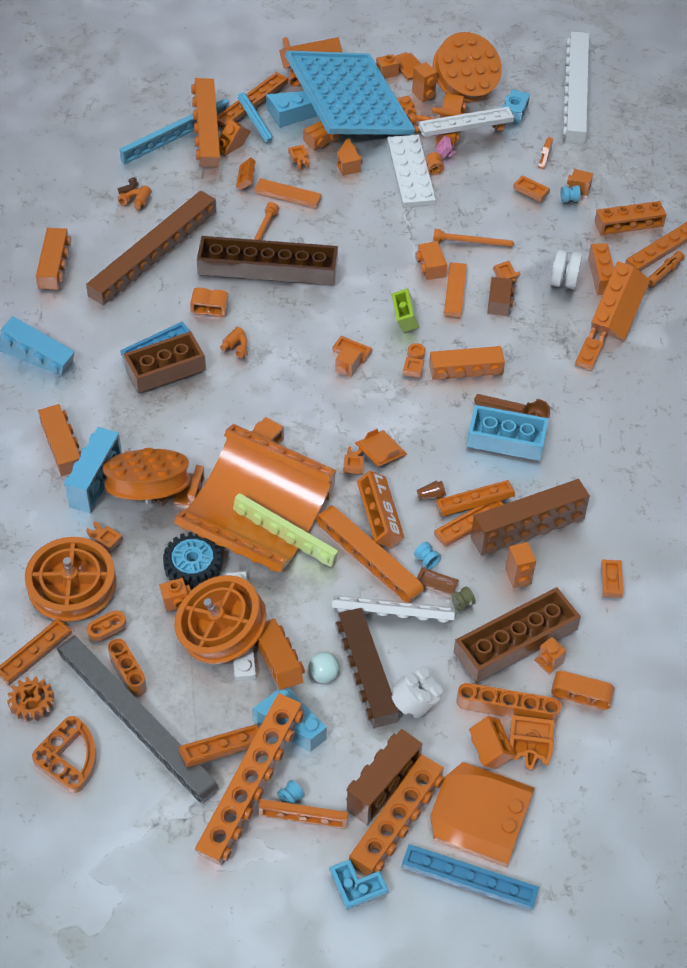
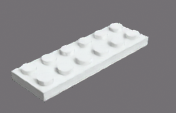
[387,135,436,208]

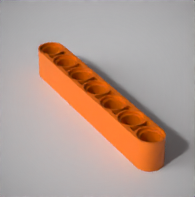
[315,505,424,603]

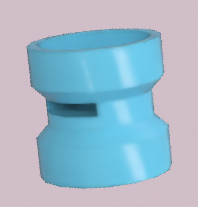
[560,185,581,203]
[414,542,441,569]

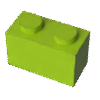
[391,288,420,333]

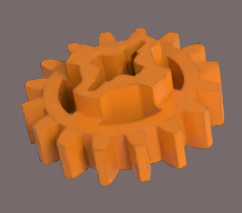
[7,677,55,722]

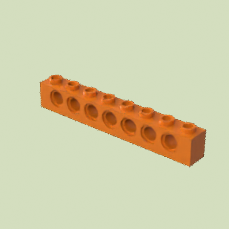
[195,693,305,866]

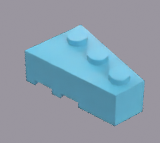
[252,688,327,752]

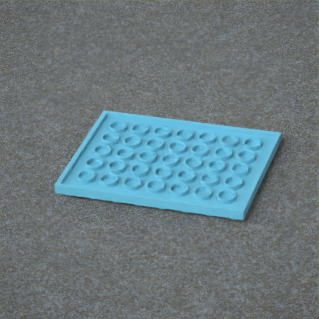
[285,51,415,135]

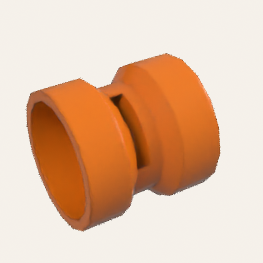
[426,152,444,175]

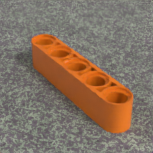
[456,683,561,723]

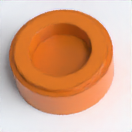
[407,343,426,360]

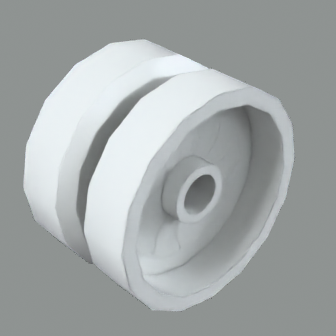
[551,249,582,290]

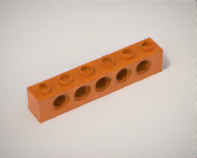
[349,754,445,876]

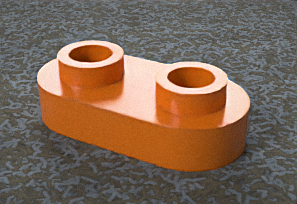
[87,610,126,641]

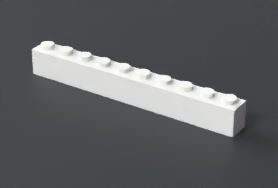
[563,32,589,144]

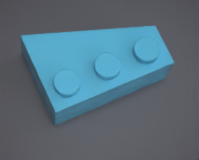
[266,91,318,128]

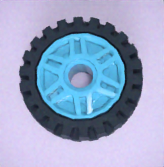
[163,532,223,590]

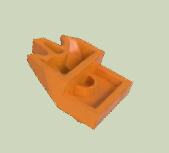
[509,715,555,771]

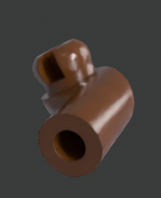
[117,177,139,194]

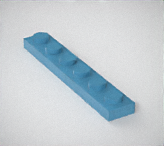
[401,844,539,911]

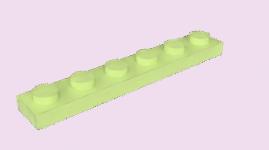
[233,493,338,568]

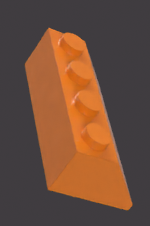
[591,261,650,342]

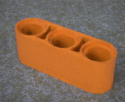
[108,639,147,697]
[551,671,615,710]

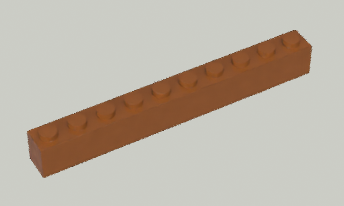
[86,190,217,305]

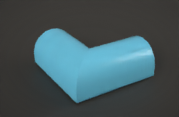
[329,859,389,911]

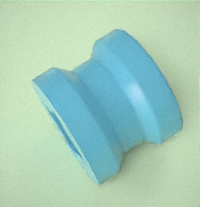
[277,780,305,804]

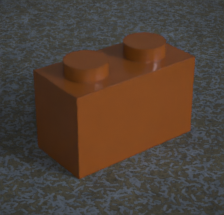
[487,277,515,316]

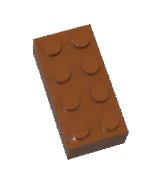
[123,331,206,393]
[346,729,423,826]

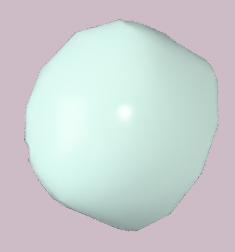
[308,652,340,683]

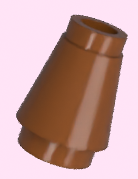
[416,480,446,501]

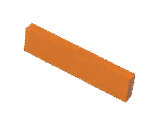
[254,178,322,209]
[444,262,467,318]
[436,480,515,517]
[434,500,504,548]
[0,618,72,686]
[178,724,259,767]
[259,799,348,829]

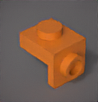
[493,261,521,285]

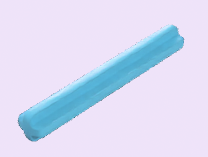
[238,92,273,143]

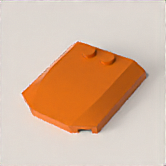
[430,762,535,868]

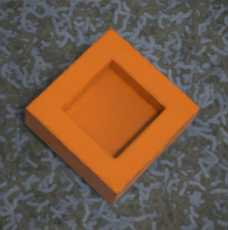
[403,357,424,378]

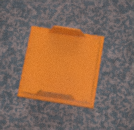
[355,429,407,467]

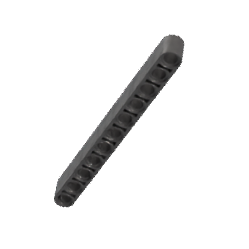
[57,635,219,803]

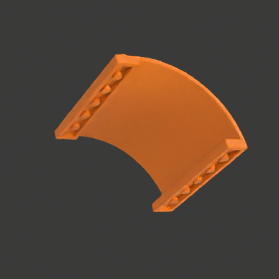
[174,424,337,573]

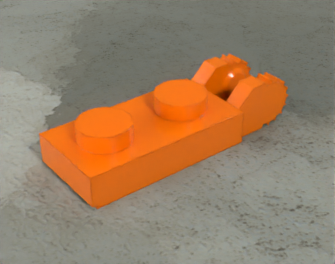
[575,327,607,371]

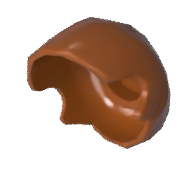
[524,399,550,419]

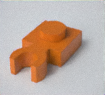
[397,96,416,116]
[288,145,310,170]
[343,446,364,474]
[86,521,123,552]

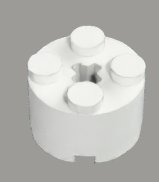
[391,667,443,718]

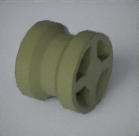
[451,586,476,611]

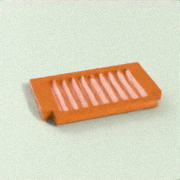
[395,52,421,81]

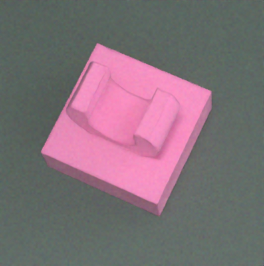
[436,136,455,160]

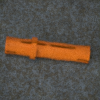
[648,251,685,288]

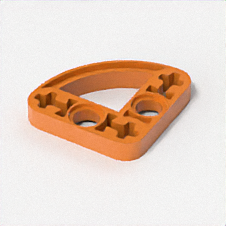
[32,716,96,793]

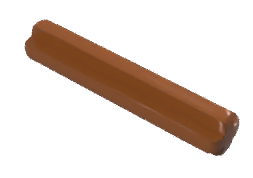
[474,394,526,414]

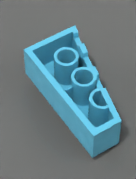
[0,316,75,376]

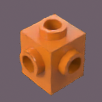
[159,578,191,612]

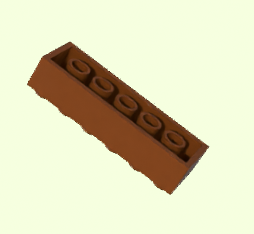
[471,479,590,555]
[453,587,581,683]

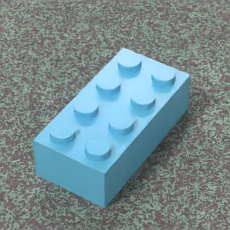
[467,405,549,461]
[64,427,122,514]

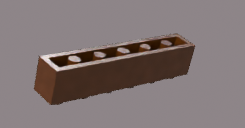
[335,608,399,729]

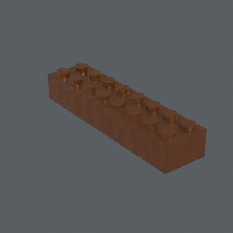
[197,236,338,285]

